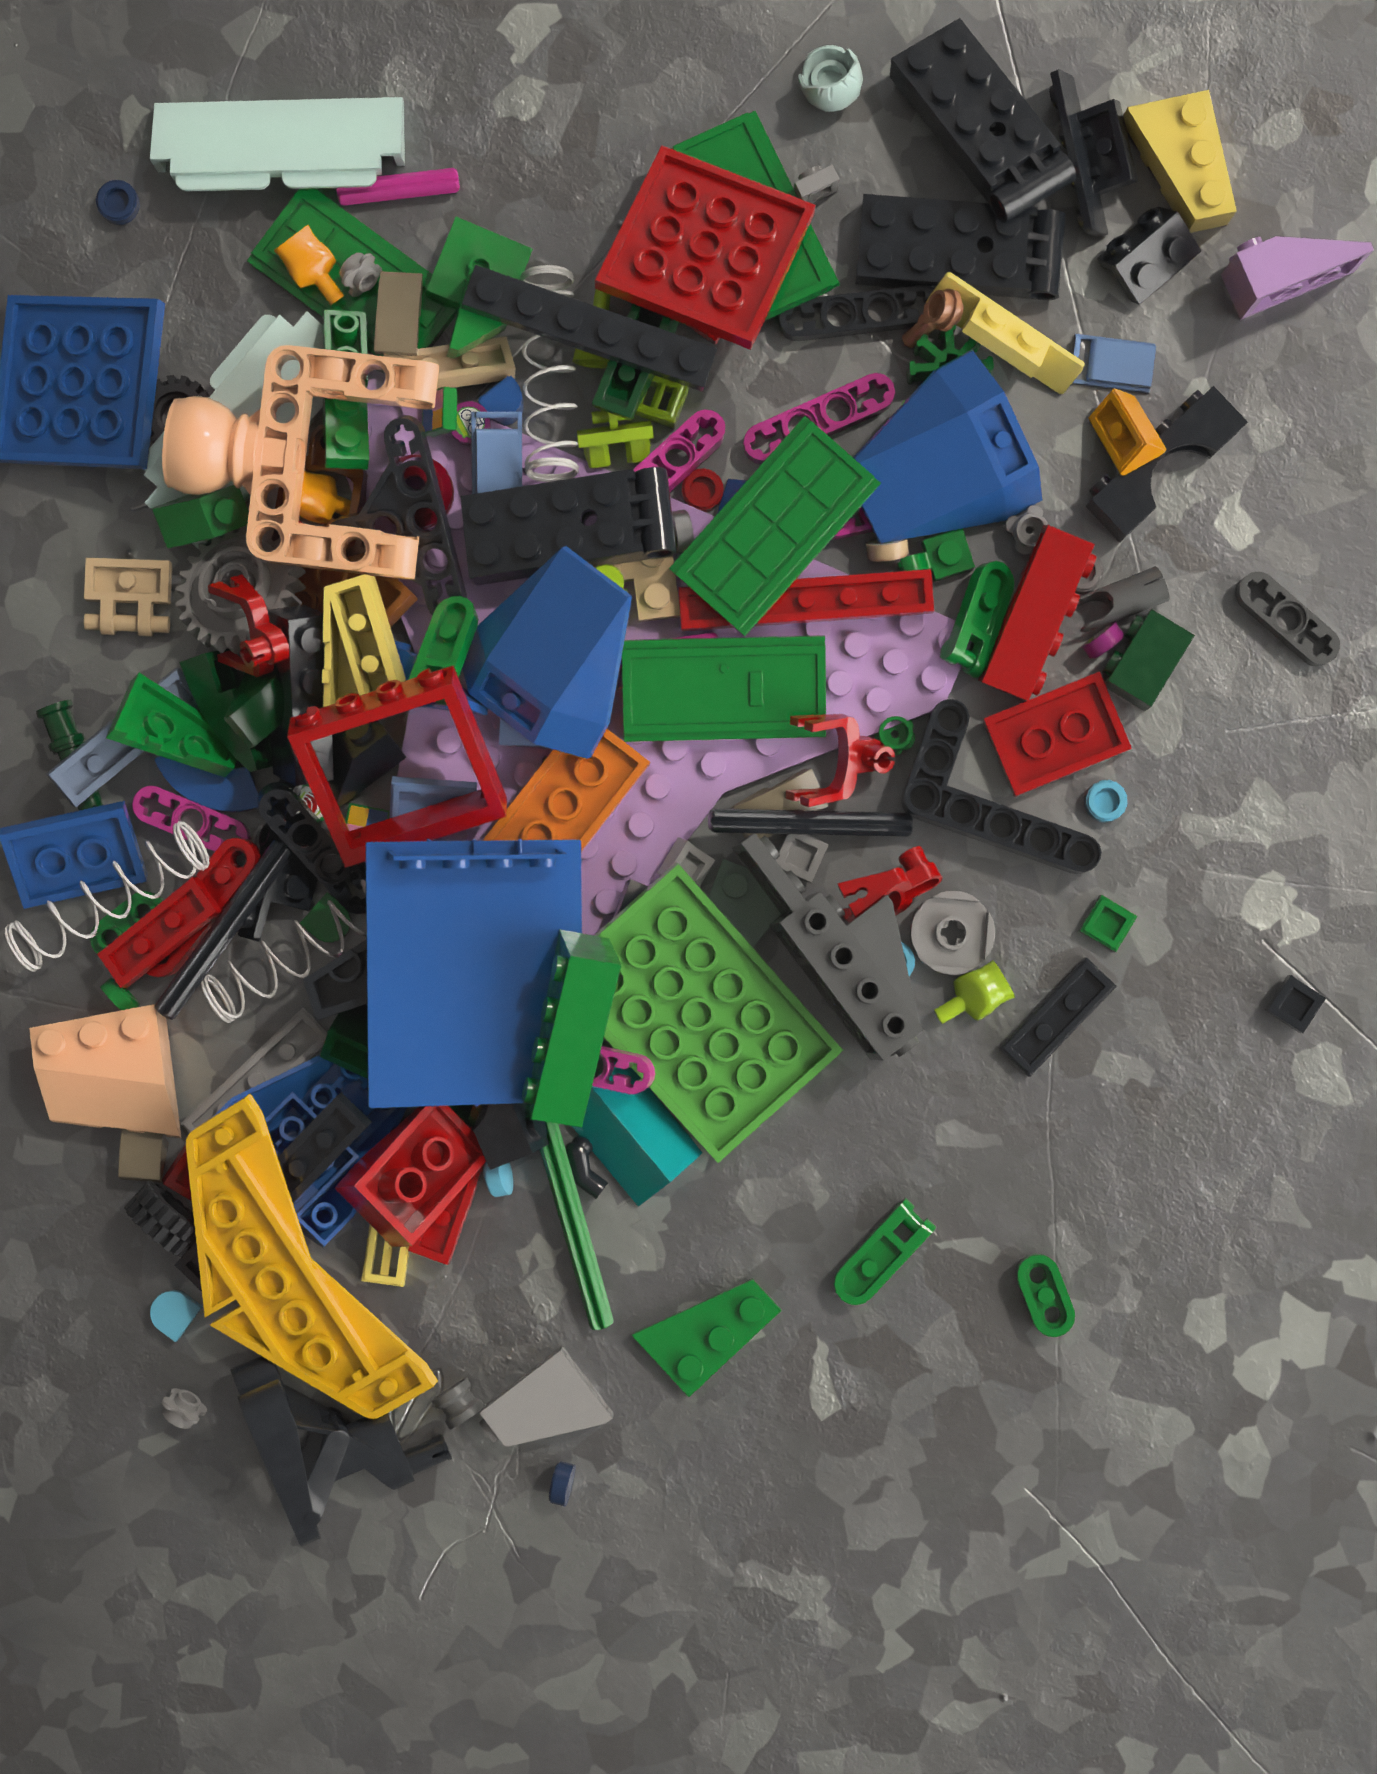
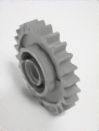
[175,525,306,654]

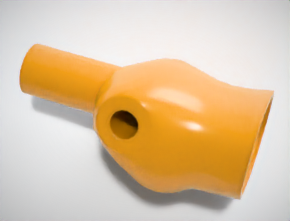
[274,224,344,305]
[283,471,351,524]

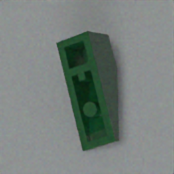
[592,304,679,421]

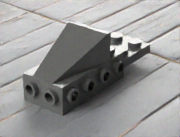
[732,833,924,1061]

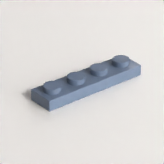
[46,668,198,807]

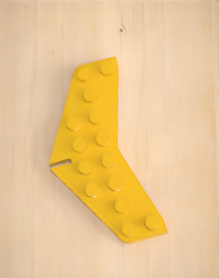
[186,1094,438,1419]

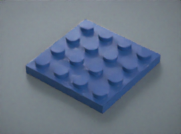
[0,295,165,469]

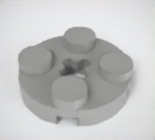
[910,891,995,975]

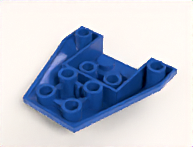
[853,350,1042,544]
[462,546,632,759]
[214,1055,407,1248]

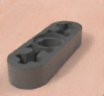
[1235,572,1340,666]

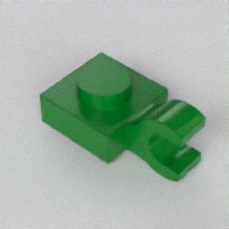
[897,528,975,582]

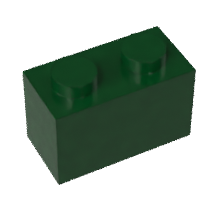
[1102,609,1195,711]

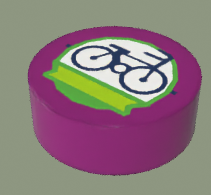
[451,401,491,446]
[1081,622,1124,659]

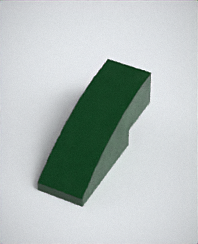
[179,649,273,772]

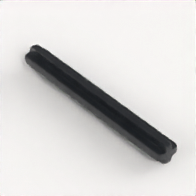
[708,808,913,837]
[154,839,294,1020]

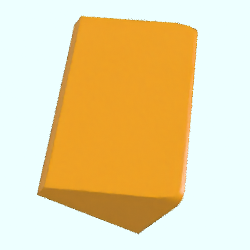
[1088,388,1166,475]

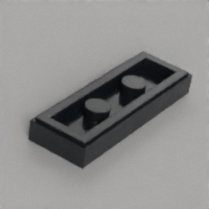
[998,957,1117,1077]

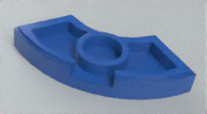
[154,756,259,812]

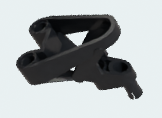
[230,1356,452,1547]

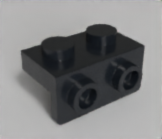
[1097,207,1201,304]

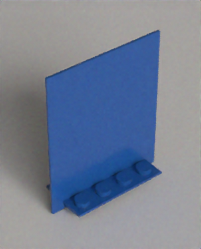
[365,839,582,1108]

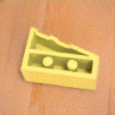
[1123,90,1237,233]
[322,574,406,707]

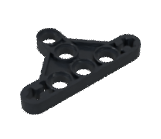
[328,415,467,616]

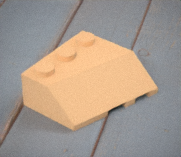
[29,1004,181,1138]

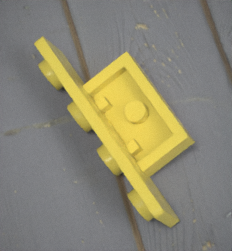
[926,272,1085,394]

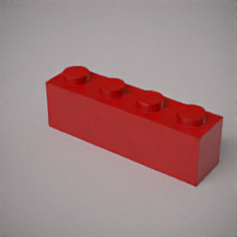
[978,525,1097,701]

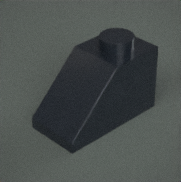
[328,720,406,808]

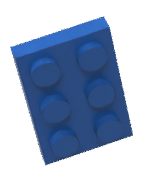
[0,801,148,909]

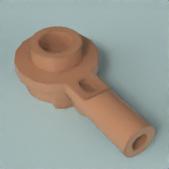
[902,289,964,348]

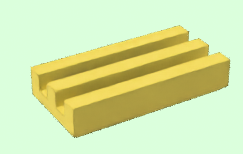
[361,1224,409,1287]

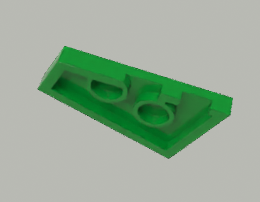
[106,672,237,777]
[631,1278,782,1397]

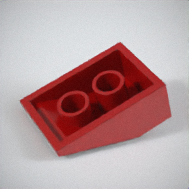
[335,1106,486,1247]

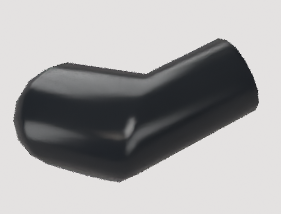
[565,1136,608,1199]

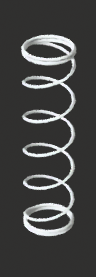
[520,265,579,482]
[5,821,210,971]
[200,879,366,1023]

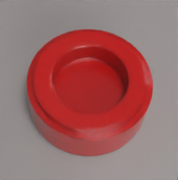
[682,468,724,512]

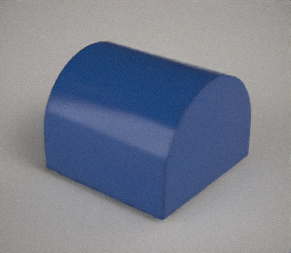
[478,376,524,426]

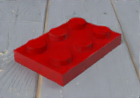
[982,671,1132,797]

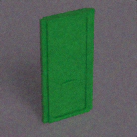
[671,111,839,321]
[247,188,458,356]
[669,416,881,636]
[622,635,826,742]

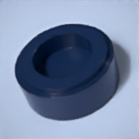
[96,180,140,225]
[549,1461,576,1507]

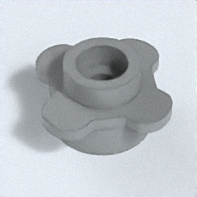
[339,253,382,297]
[1005,505,1048,554]
[161,1388,207,1429]

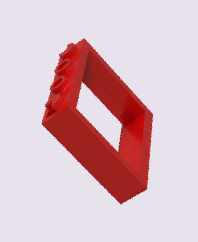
[287,666,507,868]

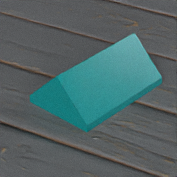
[572,1060,703,1207]

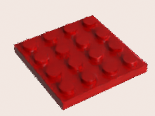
[595,145,816,350]

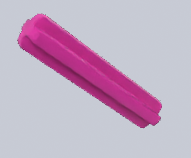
[336,168,460,206]

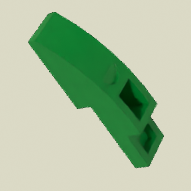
[323,310,369,470]

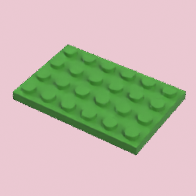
[594,862,844,1163]

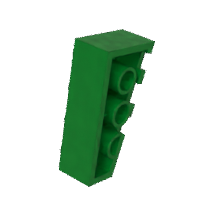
[522,929,621,1128]

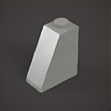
[479,1346,614,1447]

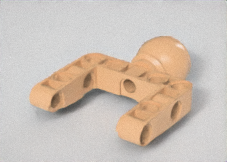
[162,345,439,580]

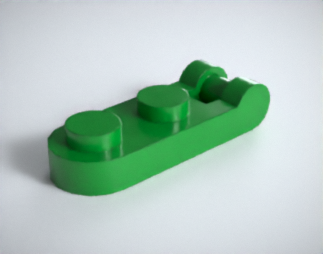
[940,561,1015,678]
[408,596,479,706]
[833,1198,936,1305]

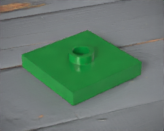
[425,217,533,308]

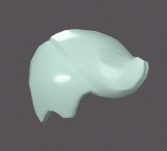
[798,45,863,112]

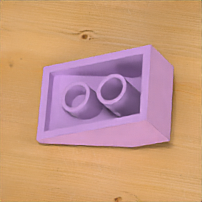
[1221,236,1374,320]

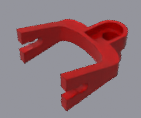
[208,574,289,677]
[785,714,895,807]
[837,846,943,920]

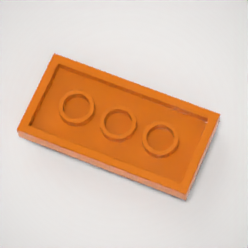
[482,729,651,853]

